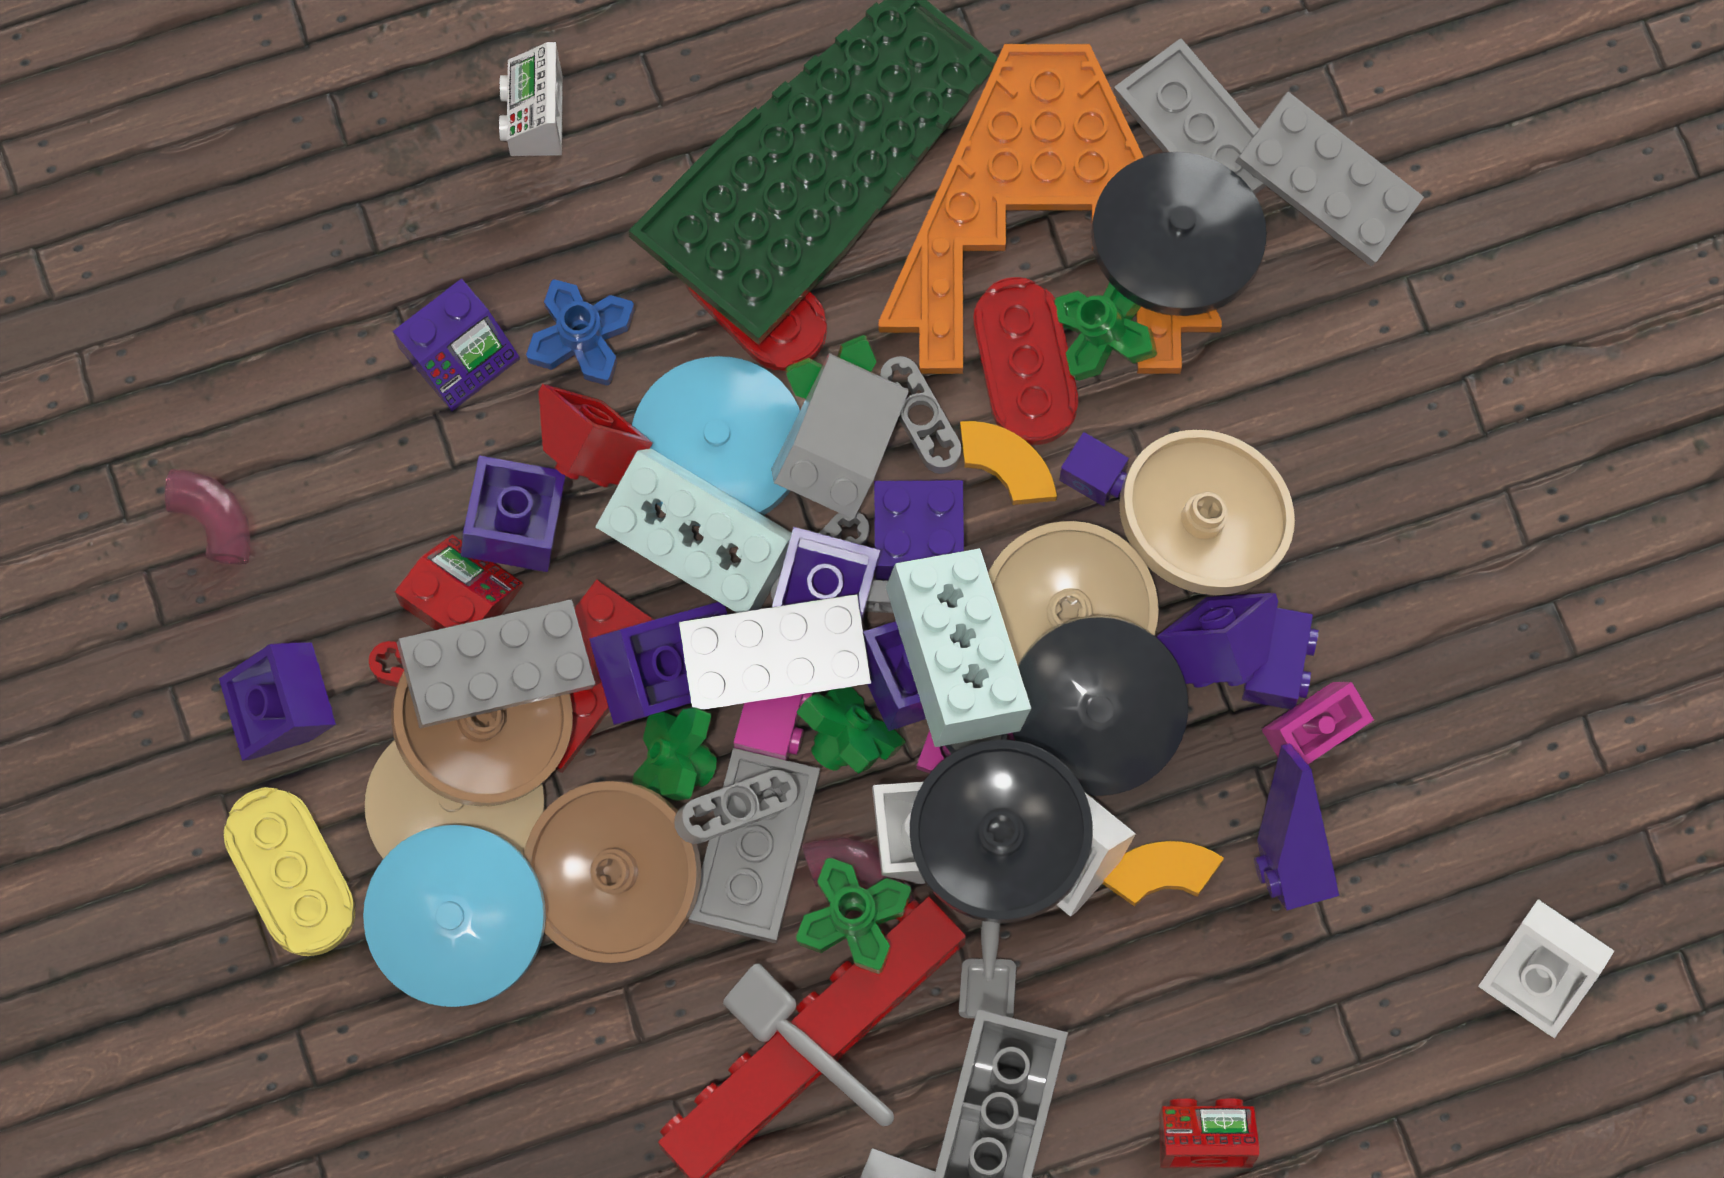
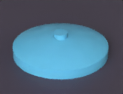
[632,356,800,526]
[363,825,546,1007]

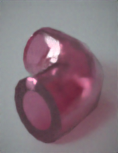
[165,469,251,565]
[801,837,916,904]

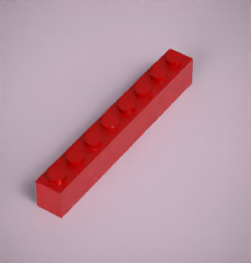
[658,897,966,1178]

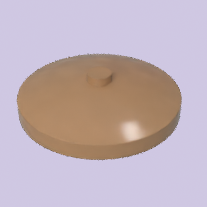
[391,672,573,806]
[523,781,701,963]

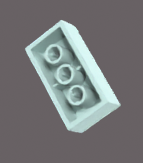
[596,449,792,613]
[886,549,1031,747]

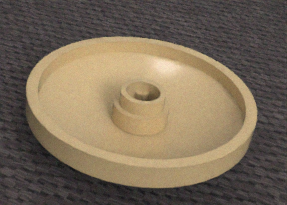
[1119,430,1295,595]
[988,521,1159,665]
[365,740,545,859]

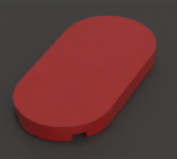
[973,277,1078,445]
[685,284,827,371]

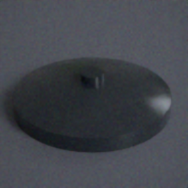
[1091,152,1267,316]
[1013,616,1188,796]
[910,740,1093,923]

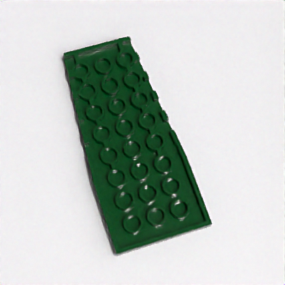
[629,0,997,345]

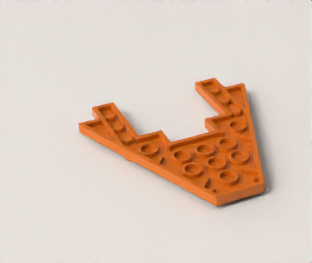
[879,44,1222,374]

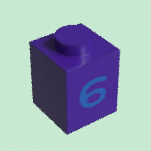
[1059,432,1129,507]

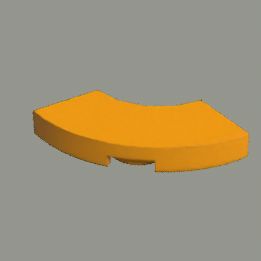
[960,421,1057,505]
[1102,841,1224,907]

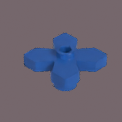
[526,279,635,385]

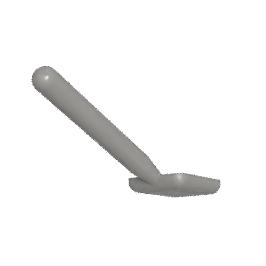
[959,921,1016,1018]
[723,964,894,1126]

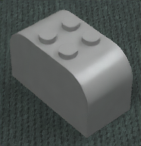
[934,1009,1068,1178]

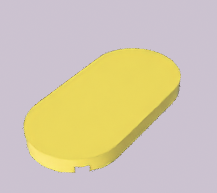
[224,787,355,956]

